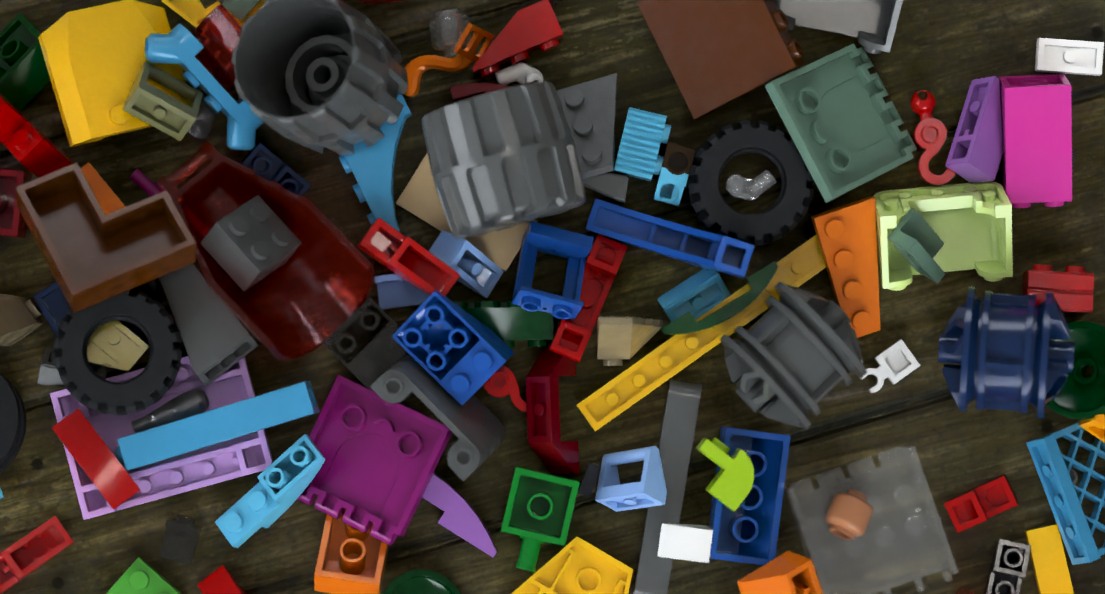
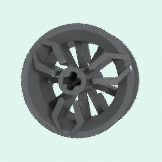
[720,282,867,430]

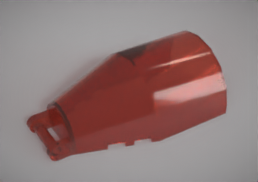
[156,141,374,361]

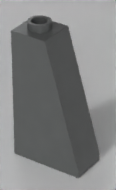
[159,263,258,386]

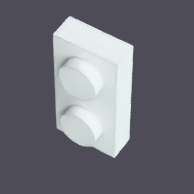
[1035,38,1104,76]

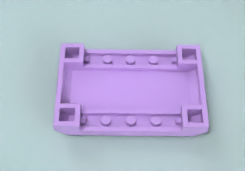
[50,356,274,520]

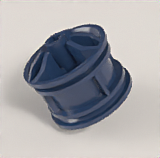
[938,286,1075,418]

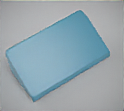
[657,269,731,322]

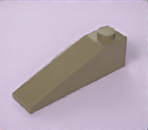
[0,294,43,346]
[597,317,663,366]

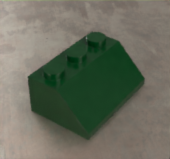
[0,13,50,112]

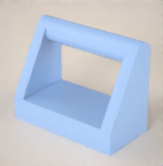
[595,446,667,512]

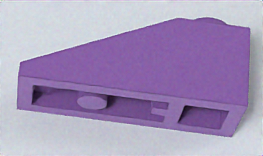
[945,76,1003,183]

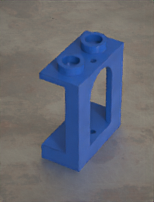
[511,221,594,320]

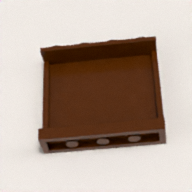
[637,0,804,119]

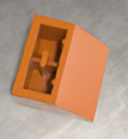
[737,551,822,594]

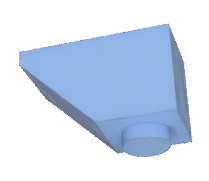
[429,230,504,298]

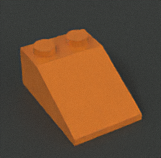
[314,509,389,594]

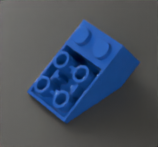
[392,290,515,406]

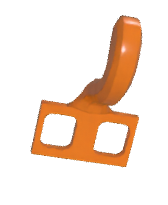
[404,23,495,97]

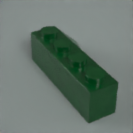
[420,301,554,347]

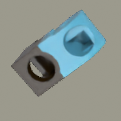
[653,141,696,207]

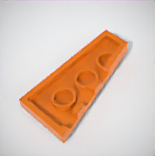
[811,196,881,338]

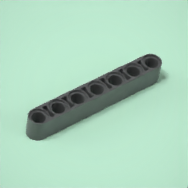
[633,379,702,594]

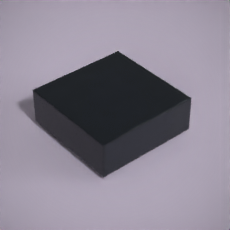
[578,462,601,497]

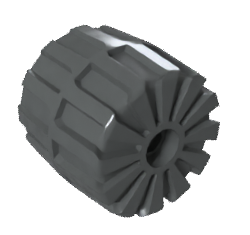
[232,0,408,156]
[422,81,586,239]

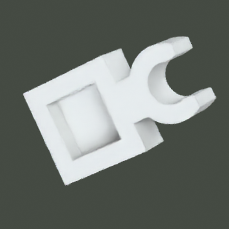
[860,339,921,393]

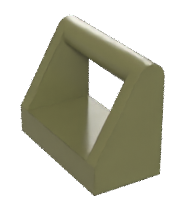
[123,61,203,141]

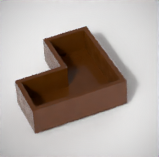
[15,163,196,313]

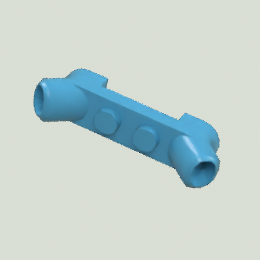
[145,23,264,151]

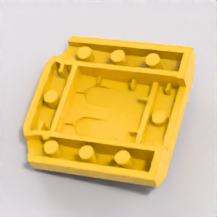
[38,0,190,147]

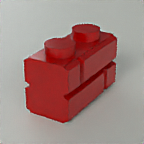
[1022,264,1094,313]

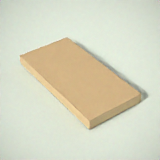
[396,153,537,272]

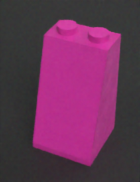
[998,74,1072,208]

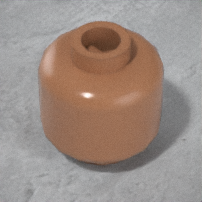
[825,489,873,541]

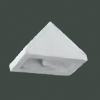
[658,523,713,563]

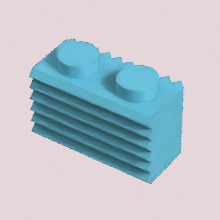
[613,107,671,181]

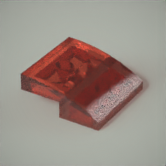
[191,4,242,92]

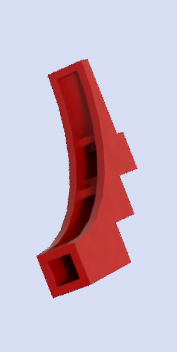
[0,94,75,178]

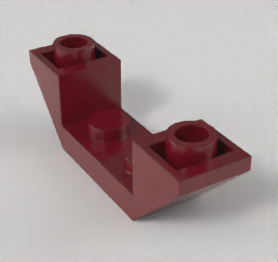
[526,344,579,474]

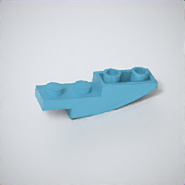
[215,434,326,548]

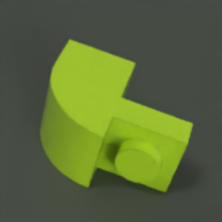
[696,437,754,512]

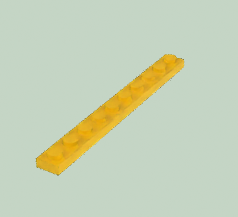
[577,235,826,432]

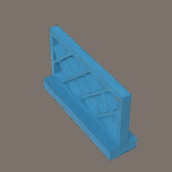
[1026,421,1105,565]

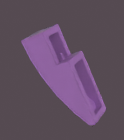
[422,473,497,557]

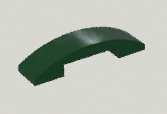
[660,261,778,335]

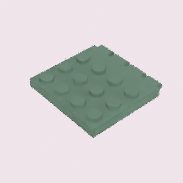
[765,43,917,203]

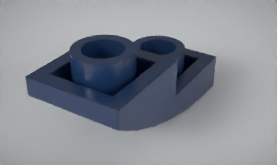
[238,141,311,210]

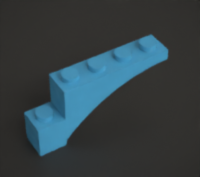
[338,94,412,232]

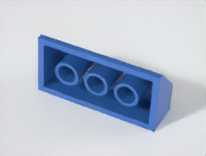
[708,426,791,565]

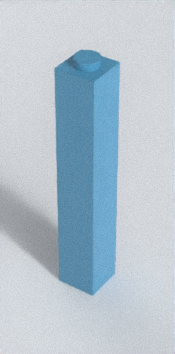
[116,381,320,471]

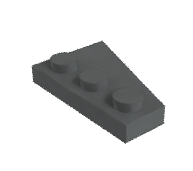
[557,73,618,180]

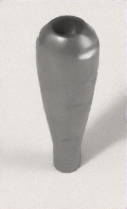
[131,388,209,433]

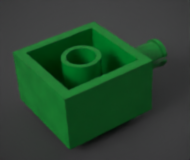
[501,466,580,572]

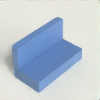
[374,274,430,310]

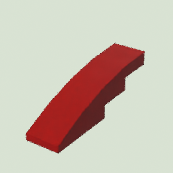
[0,516,74,594]

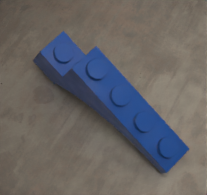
[585,198,755,279]

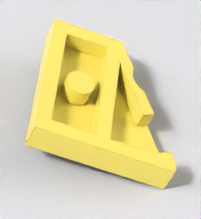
[87,321,150,372]

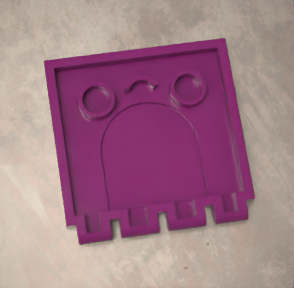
[297,375,452,545]

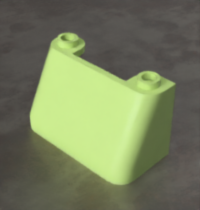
[873,181,1013,291]

